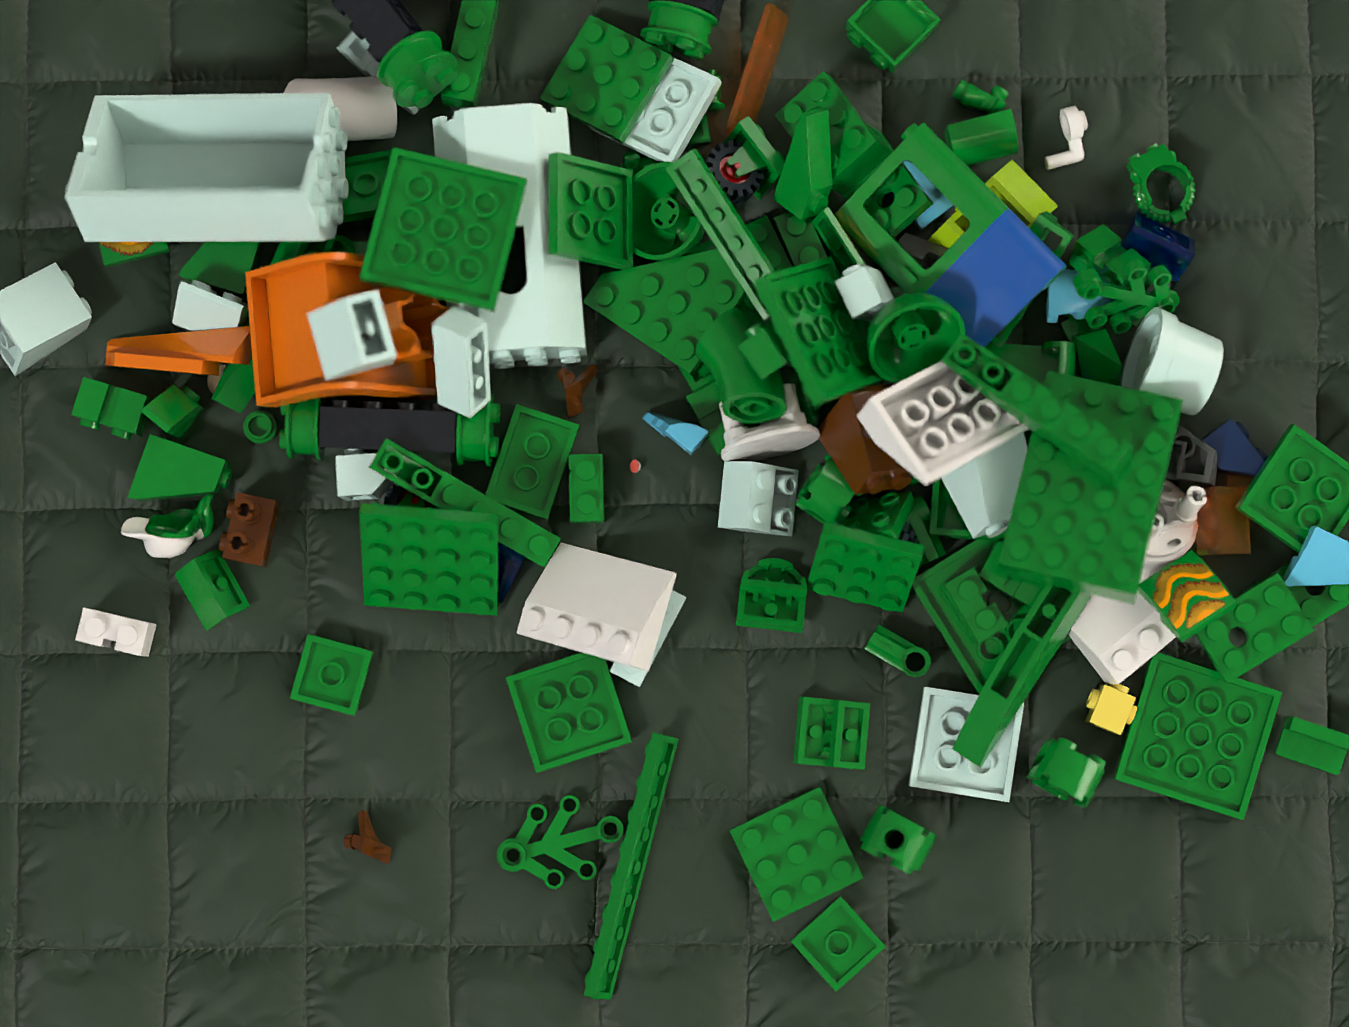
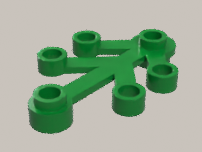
[1072,259,1180,334]
[496,795,624,889]

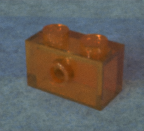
[1196,487,1251,556]

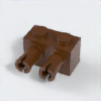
[219,492,281,567]

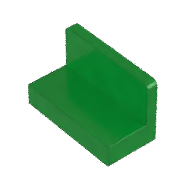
[175,548,250,631]
[1275,716,1349,775]

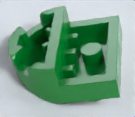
[736,558,807,633]

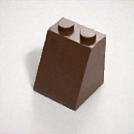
[818,383,912,494]

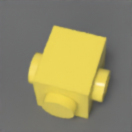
[1085,684,1137,735]

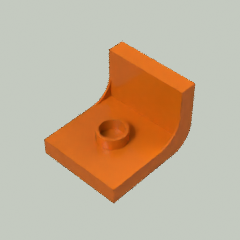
[245,252,450,407]

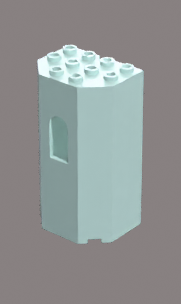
[65,93,349,242]
[432,103,587,369]

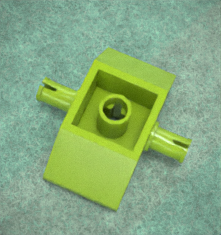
[927,160,1058,249]

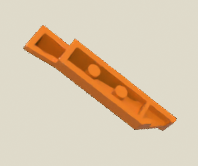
[105,326,251,376]

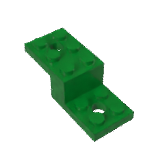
[775,71,934,238]
[1195,560,1349,683]

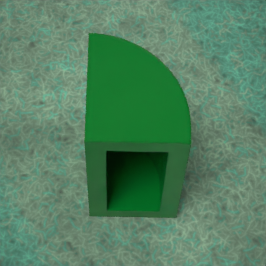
[944,109,1018,166]

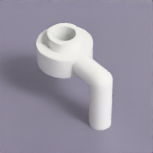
[1044,106,1088,170]

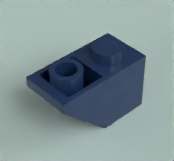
[1201,418,1268,477]

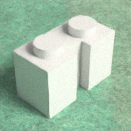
[75,608,157,657]

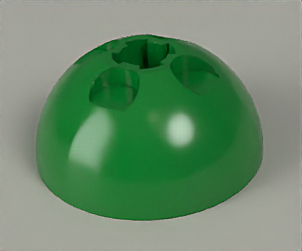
[632,162,706,261]
[867,292,965,383]

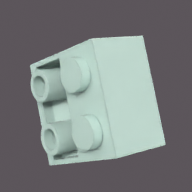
[172,280,249,332]
[307,290,397,381]
[336,449,394,501]
[718,461,799,536]

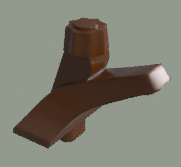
[557,364,598,419]
[343,810,392,864]

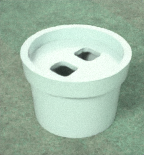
[1119,307,1223,415]

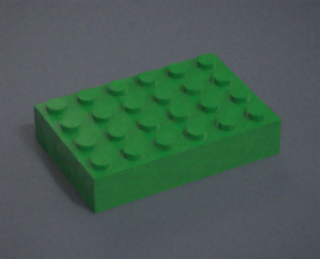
[998,371,1183,605]

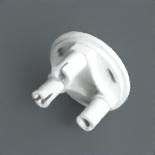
[718,383,820,461]
[1145,479,1207,564]

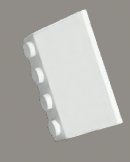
[857,361,1030,486]
[516,542,677,671]
[1068,561,1176,684]

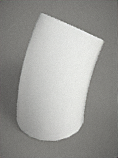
[284,76,397,141]

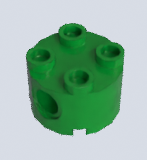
[794,453,861,524]
[1026,737,1106,808]
[860,803,938,875]

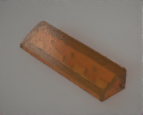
[726,3,788,135]

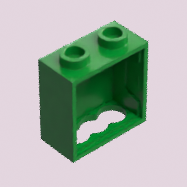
[845,0,941,74]

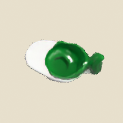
[121,494,214,558]

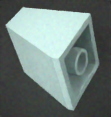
[0,262,92,376]
[941,432,1027,539]

